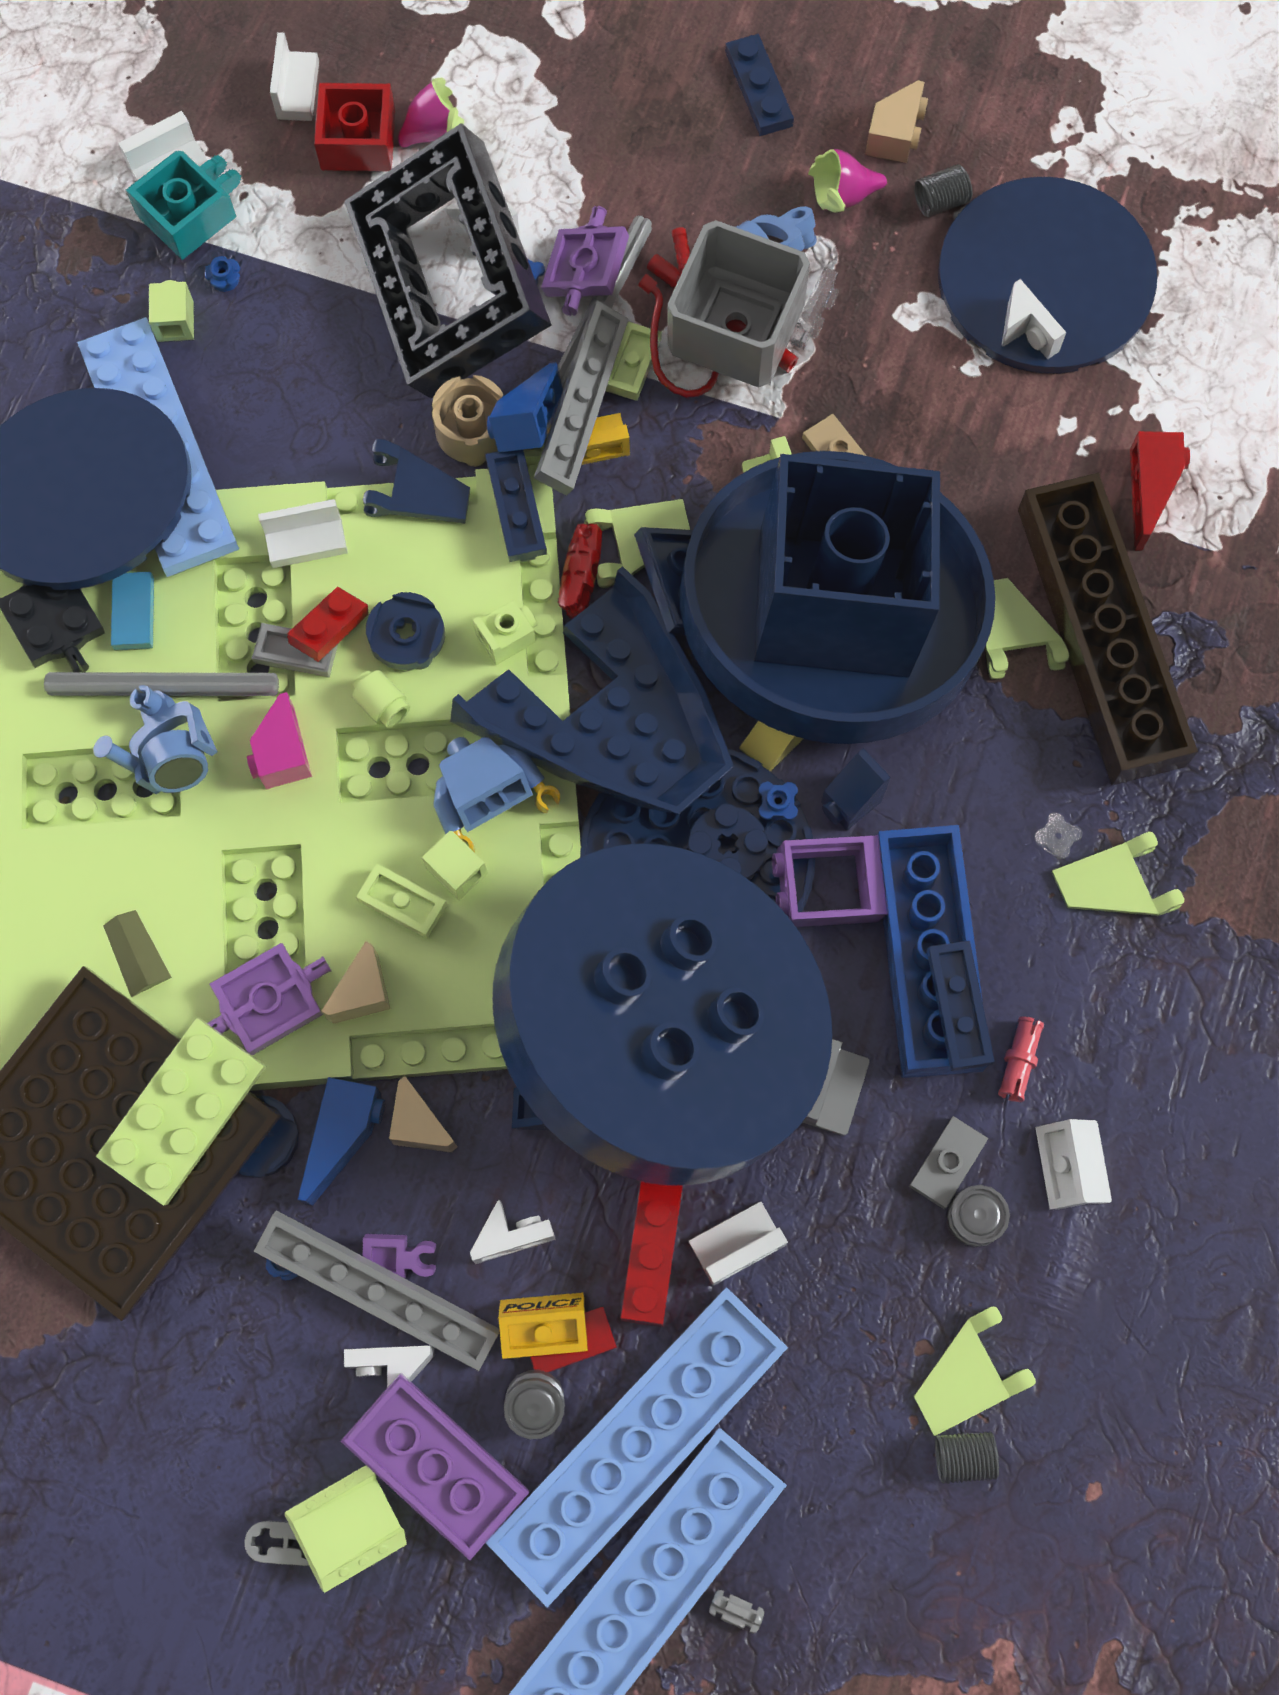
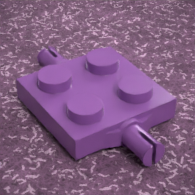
[541,206,629,316]
[207,943,331,1055]

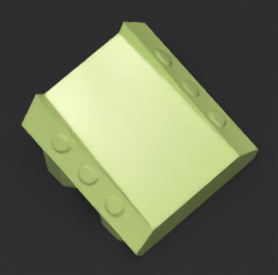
[285,1465,407,1593]

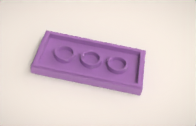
[341,1373,529,1560]

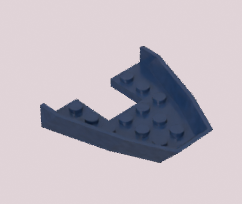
[450,566,734,814]

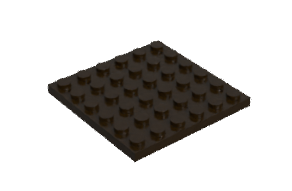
[0,966,281,1321]

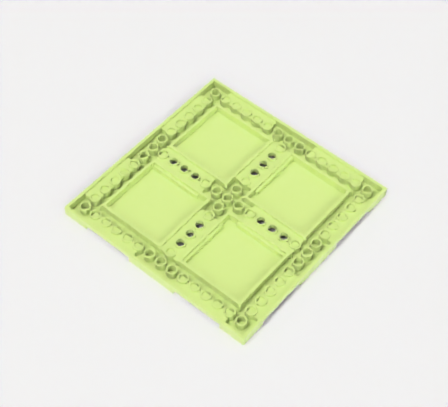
[0,465,581,1091]

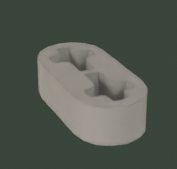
[244,1521,309,1566]

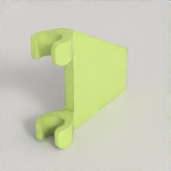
[584,499,690,588]
[985,578,1069,679]
[1052,832,1184,916]
[914,1306,1036,1436]

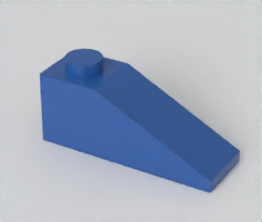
[487,362,563,452]
[298,1077,385,1206]

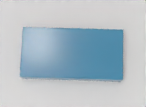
[111,572,154,650]

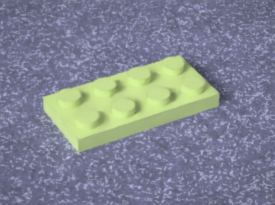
[96,1018,267,1206]

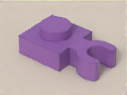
[363,1234,436,1278]

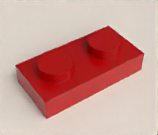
[287,586,369,662]

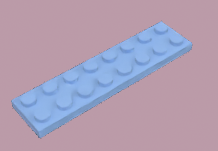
[77,317,239,577]
[486,1287,788,1607]
[508,1428,787,1695]

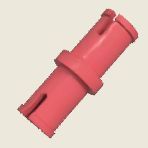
[998,1016,1044,1102]

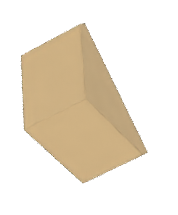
[321,942,390,1024]
[389,1076,457,1152]

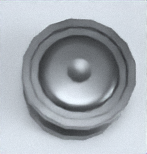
[946,1185,1010,1247]
[504,1370,565,1439]

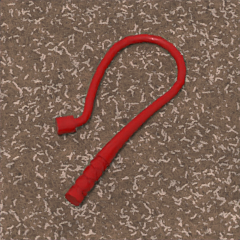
[638,227,719,398]

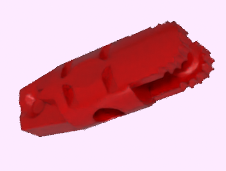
[558,524,602,620]

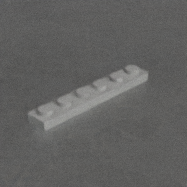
[534,300,628,496]
[253,1210,500,1371]

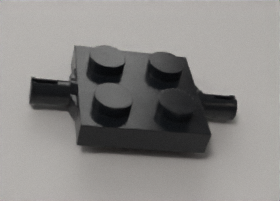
[0,583,105,672]

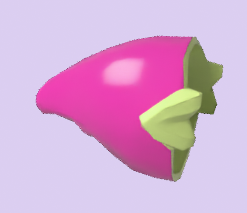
[398,77,464,148]
[808,149,887,213]

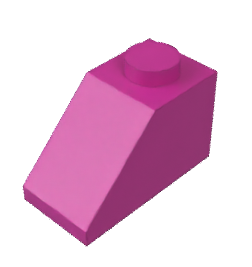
[247,692,312,789]

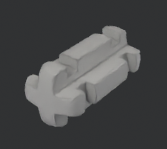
[709,1590,764,1634]

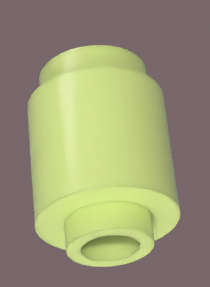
[352,670,410,728]

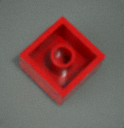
[314,83,395,171]

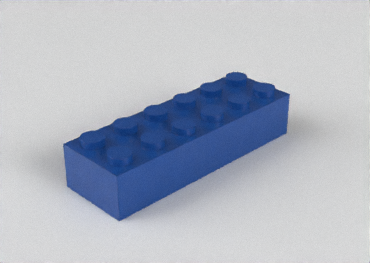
[878,825,987,1078]

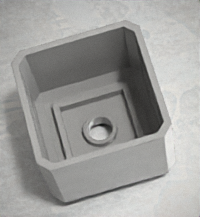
[667,220,810,388]

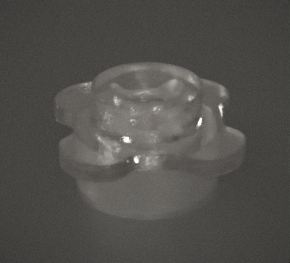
[1035,813,1082,859]

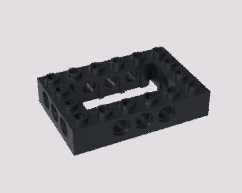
[344,123,552,399]

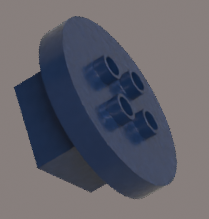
[680,451,995,744]
[492,843,832,1186]

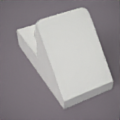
[1002,279,1066,359]
[470,1200,556,1264]
[344,1346,434,1388]

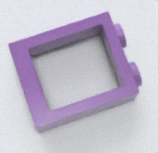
[772,835,887,927]

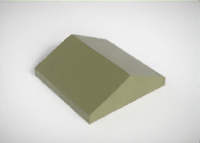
[103,910,172,997]

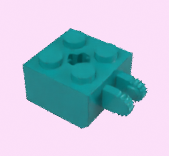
[126,151,242,260]

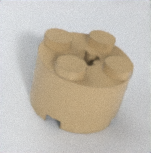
[432,375,503,467]

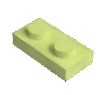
[605,321,662,401]
[356,863,448,939]

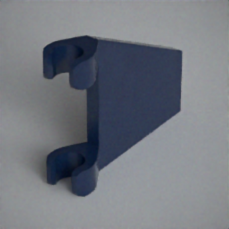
[363,439,470,524]

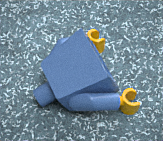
[433,737,560,852]

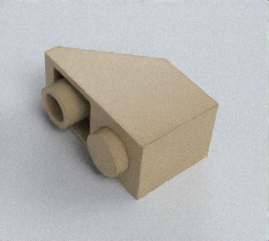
[865,81,928,163]

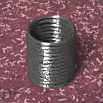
[914,164,972,218]
[935,1431,999,1484]

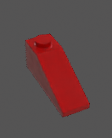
[1130,431,1190,551]

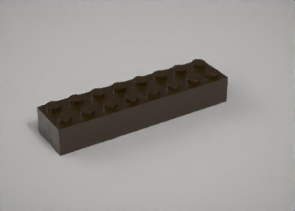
[1018,472,1198,786]

